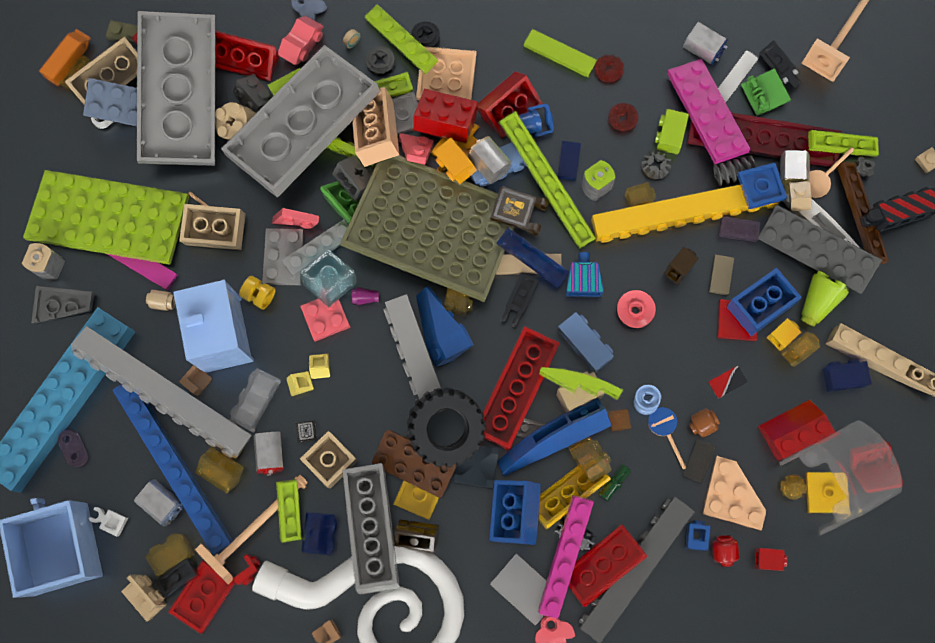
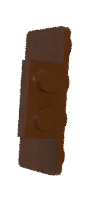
[372,430,457,498]

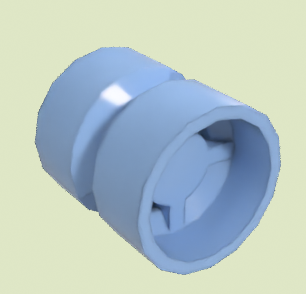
[634,385,661,415]

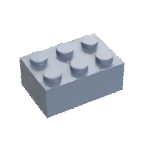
[83,78,137,126]

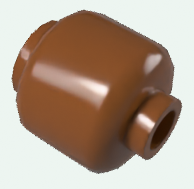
[689,408,720,437]

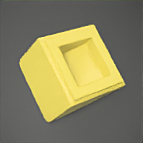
[309,354,330,379]
[287,371,314,396]

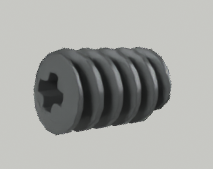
[713,155,756,186]

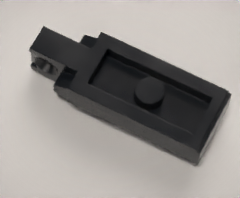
[759,40,802,88]

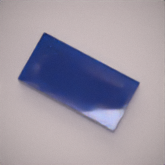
[558,141,581,180]

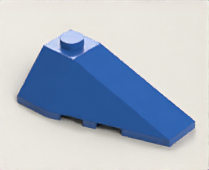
[416,286,474,367]

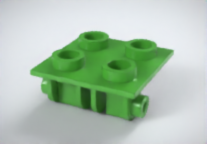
[741,69,791,116]

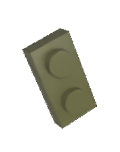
[106,20,138,45]

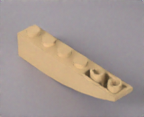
[825,323,935,396]

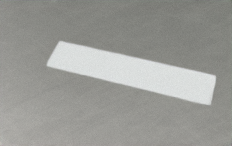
[718,51,758,103]

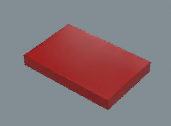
[169,560,235,634]

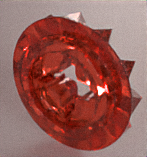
[595,54,624,82]
[609,103,638,132]

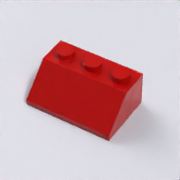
[477,71,543,139]
[758,400,835,461]

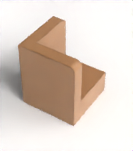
[179,365,212,396]
[312,619,343,643]

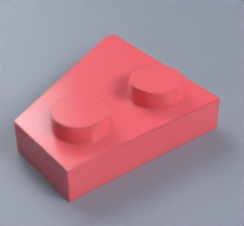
[398,133,434,164]
[272,208,319,229]

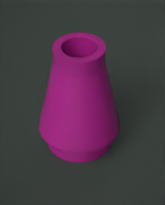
[351,287,379,306]

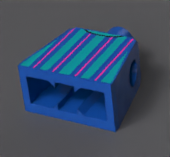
[565,252,603,297]

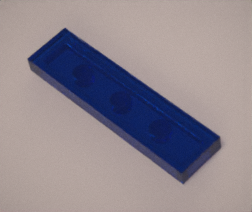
[496,227,569,288]

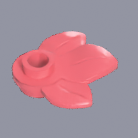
[535,616,575,643]

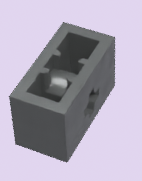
[332,155,372,201]

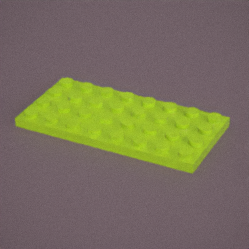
[23,170,189,265]

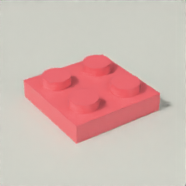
[300,292,350,342]

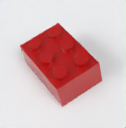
[413,88,478,143]

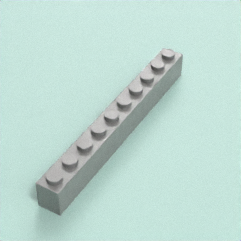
[71,326,251,459]

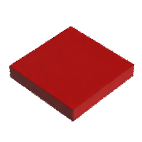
[717,299,757,341]

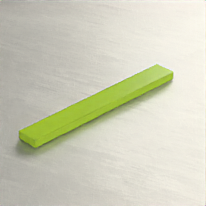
[499,111,596,249]

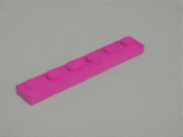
[538,495,594,619]

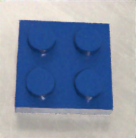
[737,163,787,209]

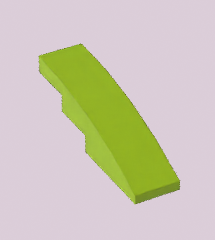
[539,367,623,400]

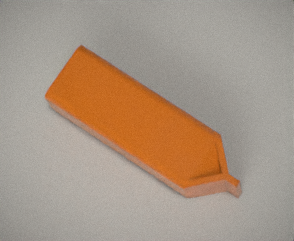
[39,29,91,86]

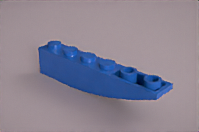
[497,398,612,476]

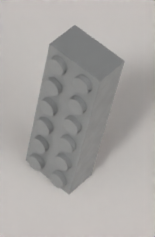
[383,294,448,414]
[343,463,400,594]

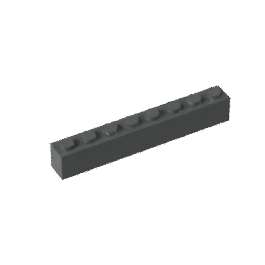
[578,497,695,643]

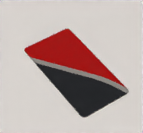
[709,366,747,398]

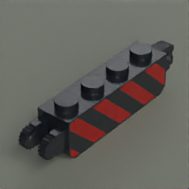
[860,187,935,231]

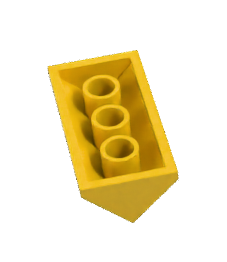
[538,457,611,529]

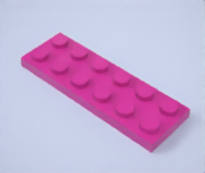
[667,59,750,164]

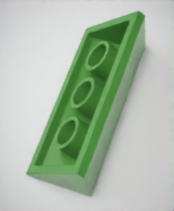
[320,181,360,225]

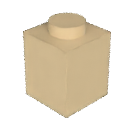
[789,181,812,212]

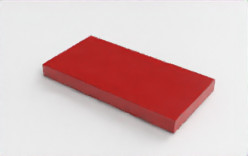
[568,524,648,607]

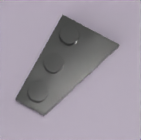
[31,286,94,324]

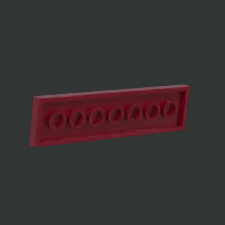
[687,113,842,167]

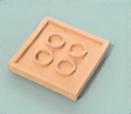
[416,47,477,100]

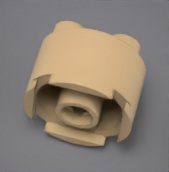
[215,102,256,140]

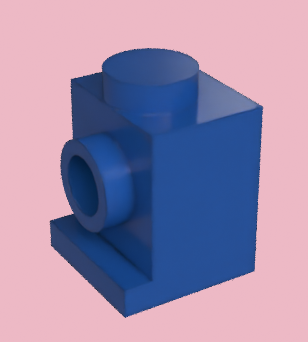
[685,520,710,551]

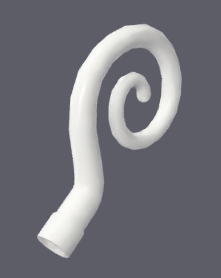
[252,546,464,643]

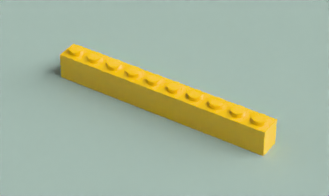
[591,185,780,243]

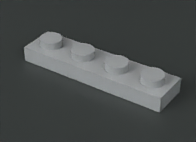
[282,219,348,277]

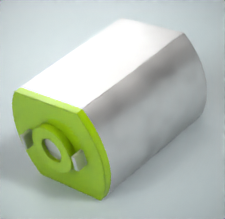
[582,160,615,201]

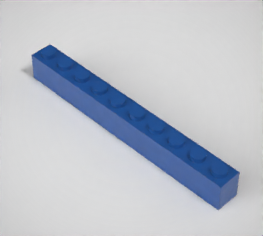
[112,384,233,555]

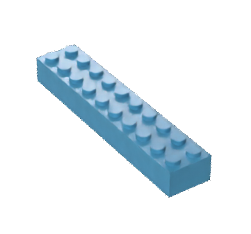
[0,307,135,493]

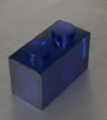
[823,359,872,392]

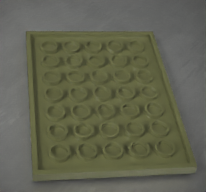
[340,155,514,302]

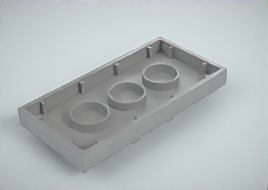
[137,11,215,166]
[221,45,380,198]

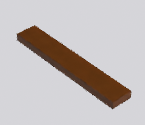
[837,161,889,264]

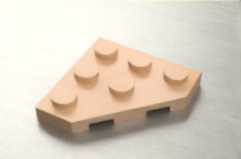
[702,456,766,530]

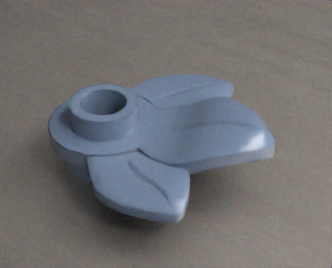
[291,0,327,20]

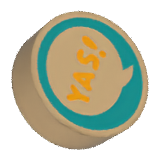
[343,29,360,48]

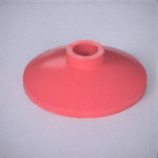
[617,290,656,328]

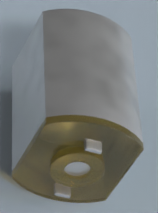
[780,150,810,194]

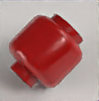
[712,535,740,567]

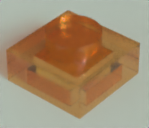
[608,409,631,432]

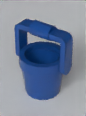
[519,104,554,137]

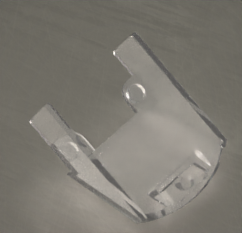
[779,420,902,535]

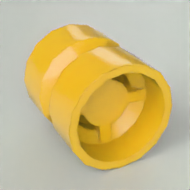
[239,275,275,310]

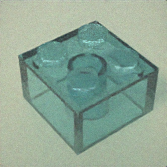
[300,250,357,307]

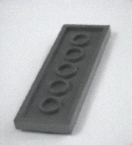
[758,205,882,294]

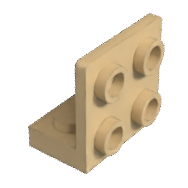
[121,574,167,621]

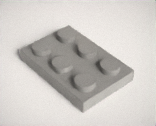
[262,228,304,285]

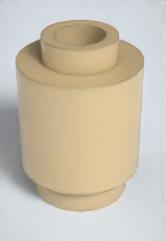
[146,290,176,311]

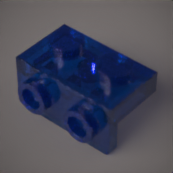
[301,512,336,555]

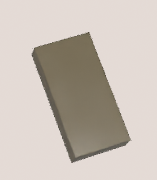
[709,254,734,296]

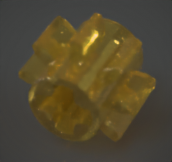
[781,474,807,500]

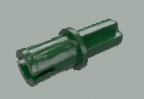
[598,464,631,501]

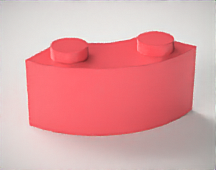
[277,16,323,65]

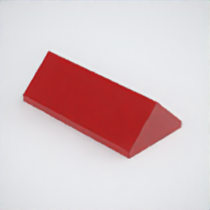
[215,30,280,81]

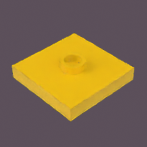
[805,472,850,513]

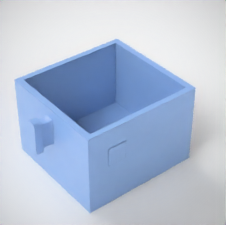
[174,280,254,373]
[0,498,103,598]

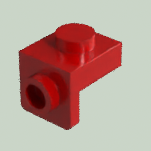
[233,554,261,586]

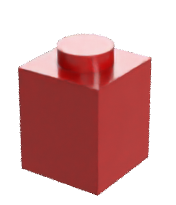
[755,548,787,571]

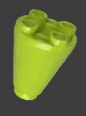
[800,271,849,327]

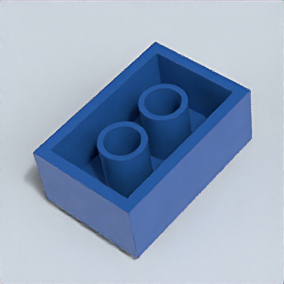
[727,268,802,337]
[489,480,541,545]

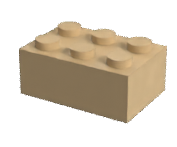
[180,204,246,250]

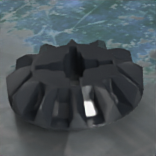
[411,21,440,47]

